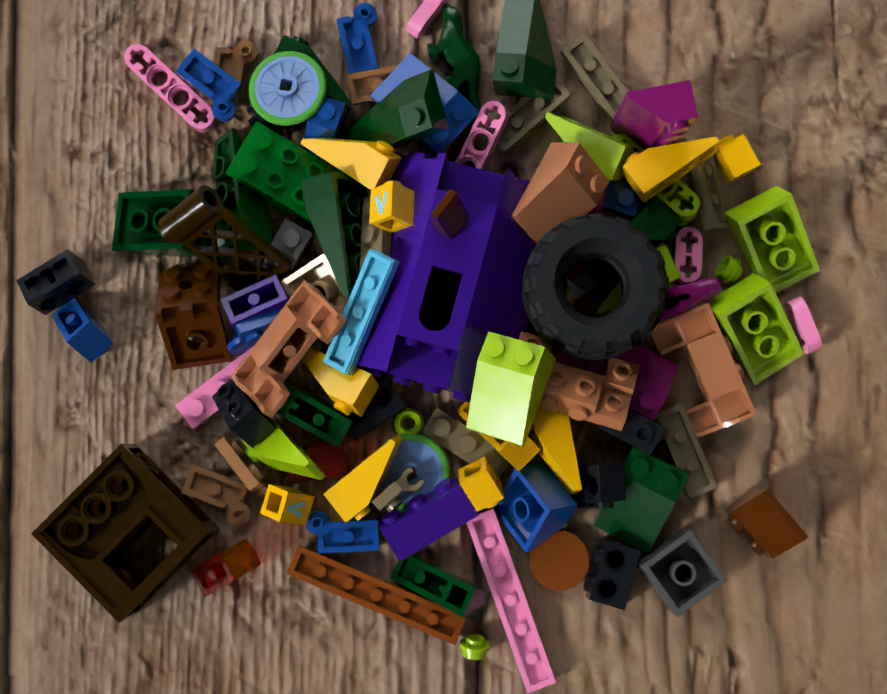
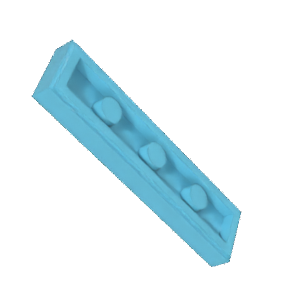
[323,248,400,375]

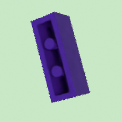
[379,477,479,562]

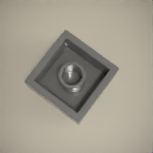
[637,528,727,617]

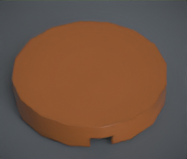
[529,530,589,591]

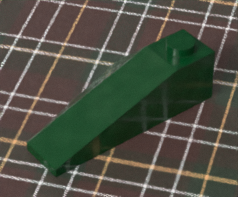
[493,0,557,99]
[339,70,449,149]
[207,128,273,259]
[302,172,368,297]

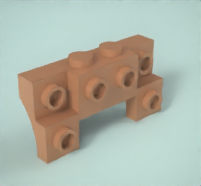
[231,280,347,418]
[650,303,757,438]
[518,331,640,431]

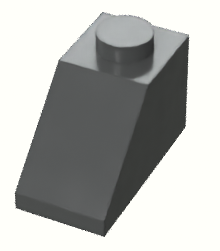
[262,219,314,289]

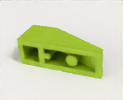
[545,112,634,184]
[240,417,326,480]

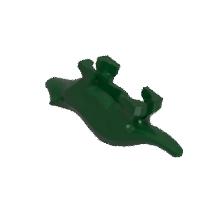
[427,3,482,114]

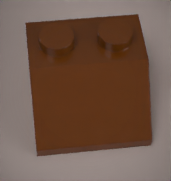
[725,487,809,559]

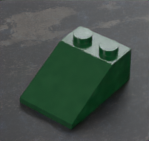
[112,189,207,257]
[594,446,689,554]

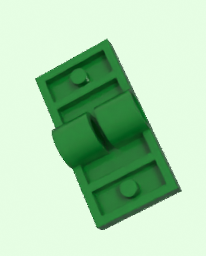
[225,121,344,224]

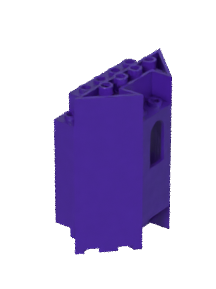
[356,152,536,403]

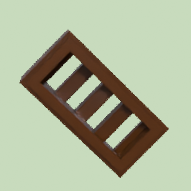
[431,189,469,240]

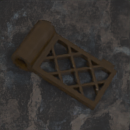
[158,185,292,292]

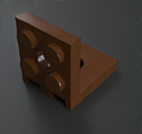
[155,263,232,370]

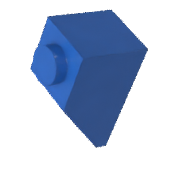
[303,97,348,165]
[51,297,114,363]

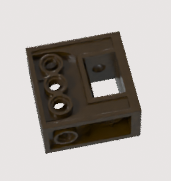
[31,444,220,623]

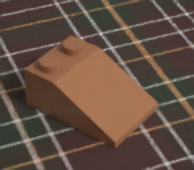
[511,142,609,245]

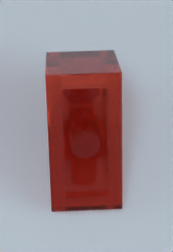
[286,437,349,485]
[190,538,261,597]

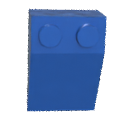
[370,53,479,157]

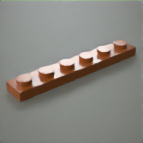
[286,544,466,645]

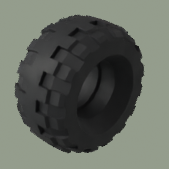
[522,214,669,360]

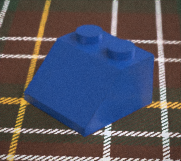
[493,461,578,553]

